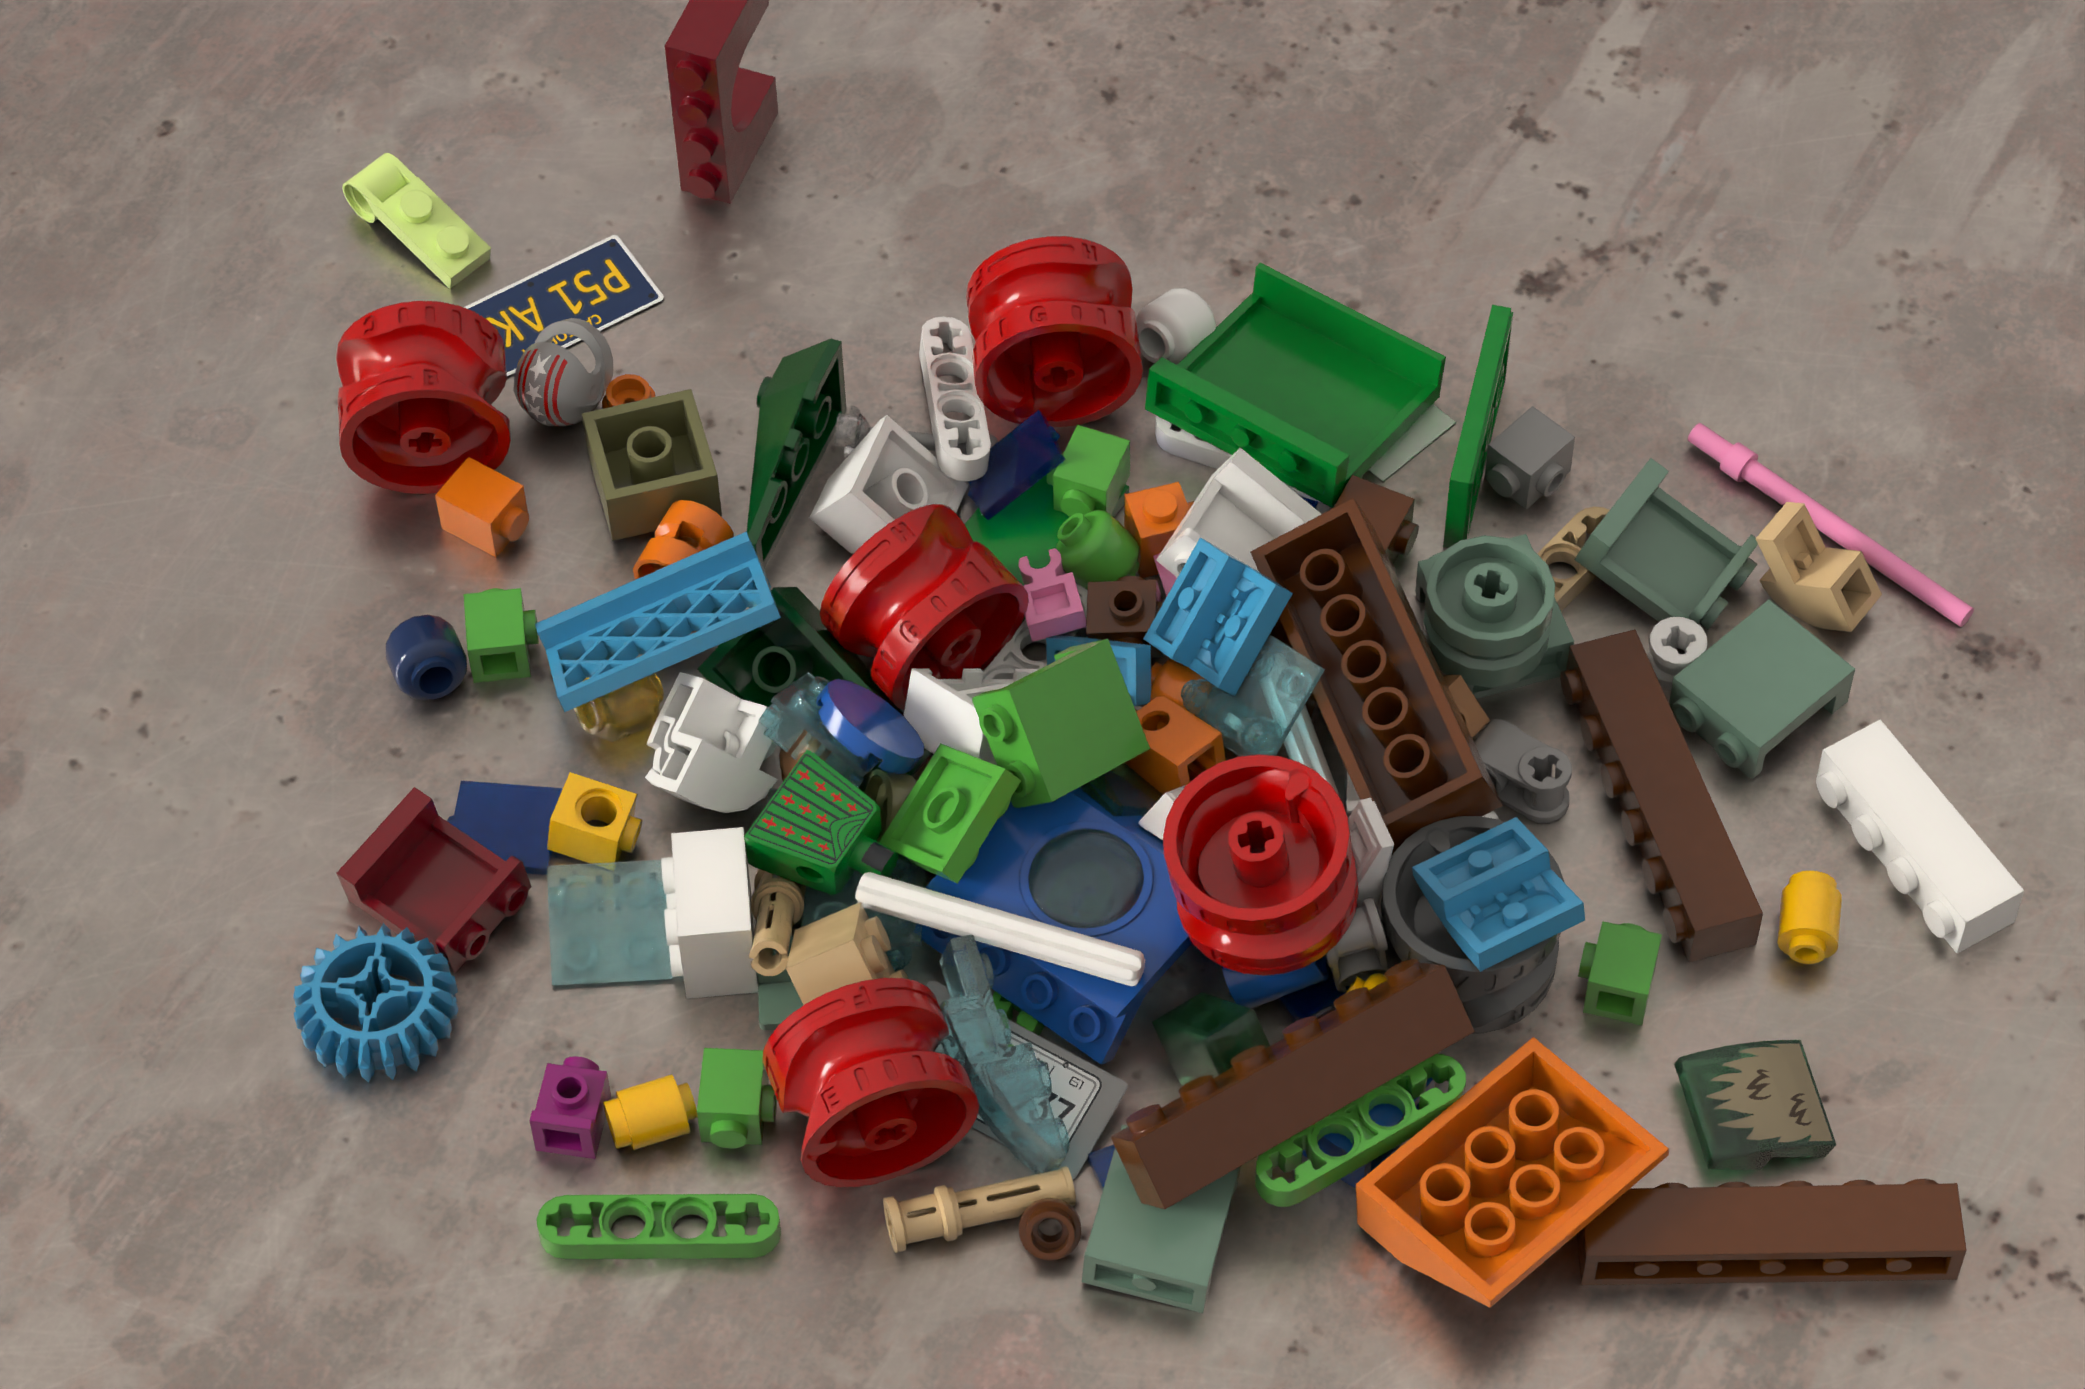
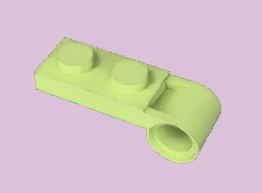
[342,153,491,289]

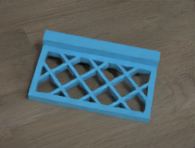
[535,531,781,712]

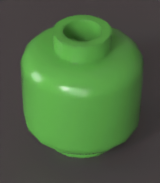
[1056,510,1139,590]

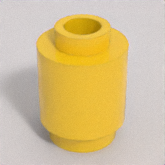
[1777,870,1842,964]
[603,1074,697,1150]

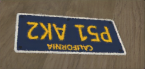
[464,235,664,377]

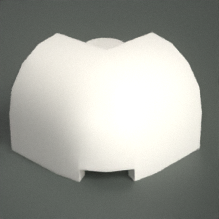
[645,672,785,813]

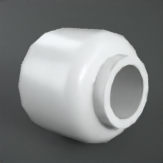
[1136,288,1216,364]

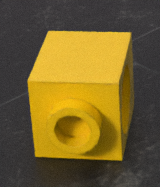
[547,772,643,871]

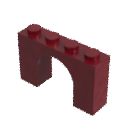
[664,0,778,204]

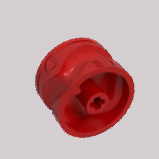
[966,236,1143,428]
[336,301,511,494]
[820,504,1029,710]
[1163,754,1359,976]
[762,978,979,1187]

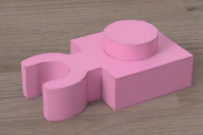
[1019,548,1086,642]

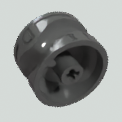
[1381,816,1565,1034]

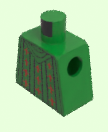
[744,750,899,895]

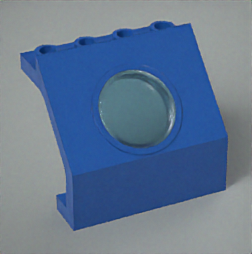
[913,774,1192,1065]

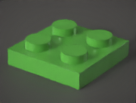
[879,743,1021,884]

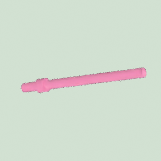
[1687,423,1974,627]

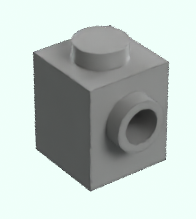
[1484,406,1575,510]

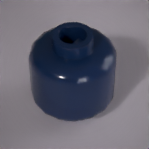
[386,614,467,701]

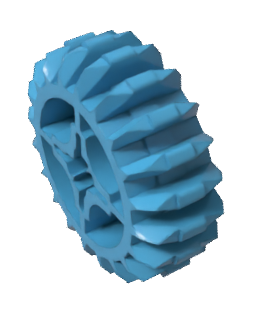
[293,923,458,1083]

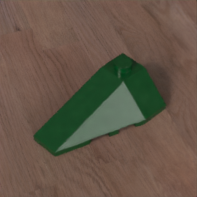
[747,338,847,569]
[697,587,933,776]

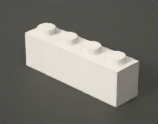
[1816,719,2024,954]

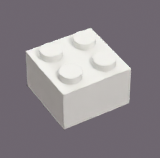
[661,827,758,999]

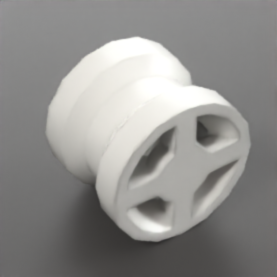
[1647,617,1708,690]

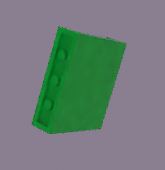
[1145,262,1446,508]

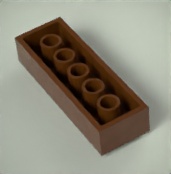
[1250,498,1503,856]

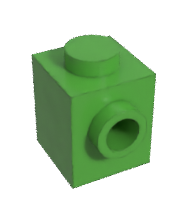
[1047,425,1130,516]
[463,588,539,683]
[1578,921,1662,1026]
[697,1048,777,1148]

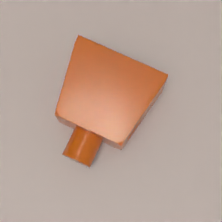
[1123,696,1226,806]

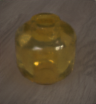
[574,673,664,742]

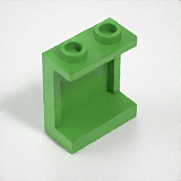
[972,639,1150,808]

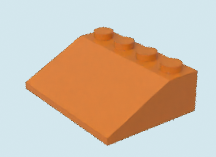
[1356,1037,1669,1308]

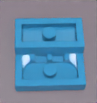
[1143,538,1293,696]
[1412,817,1585,972]

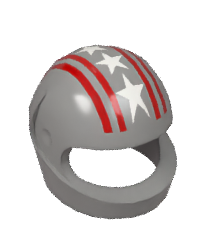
[513,318,613,427]

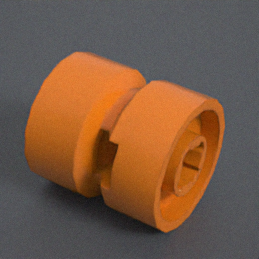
[633,500,734,579]

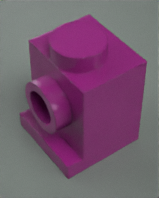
[529,1056,611,1159]

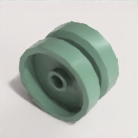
[1422,535,1555,688]

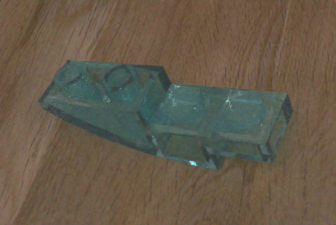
[939,935,1069,1174]

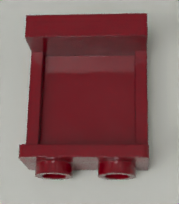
[336,787,532,974]

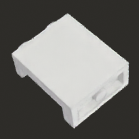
[1156,448,1321,578]

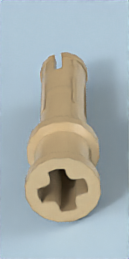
[749,869,807,976]
[883,1166,1076,1253]

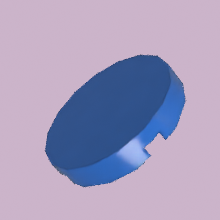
[816,679,924,774]

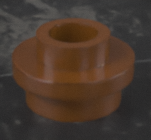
[1019,1198,1081,1260]

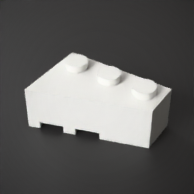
[904,668,1039,765]

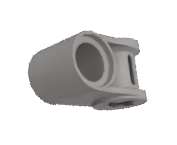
[1474,719,1572,823]
[1324,897,1388,993]

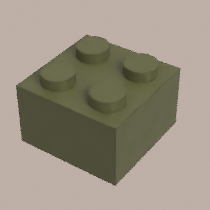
[582,389,722,541]

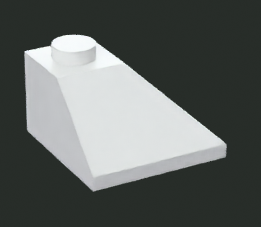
[809,415,968,554]

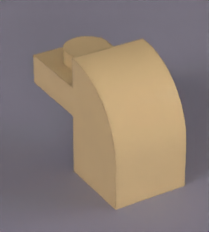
[1756,502,1882,632]

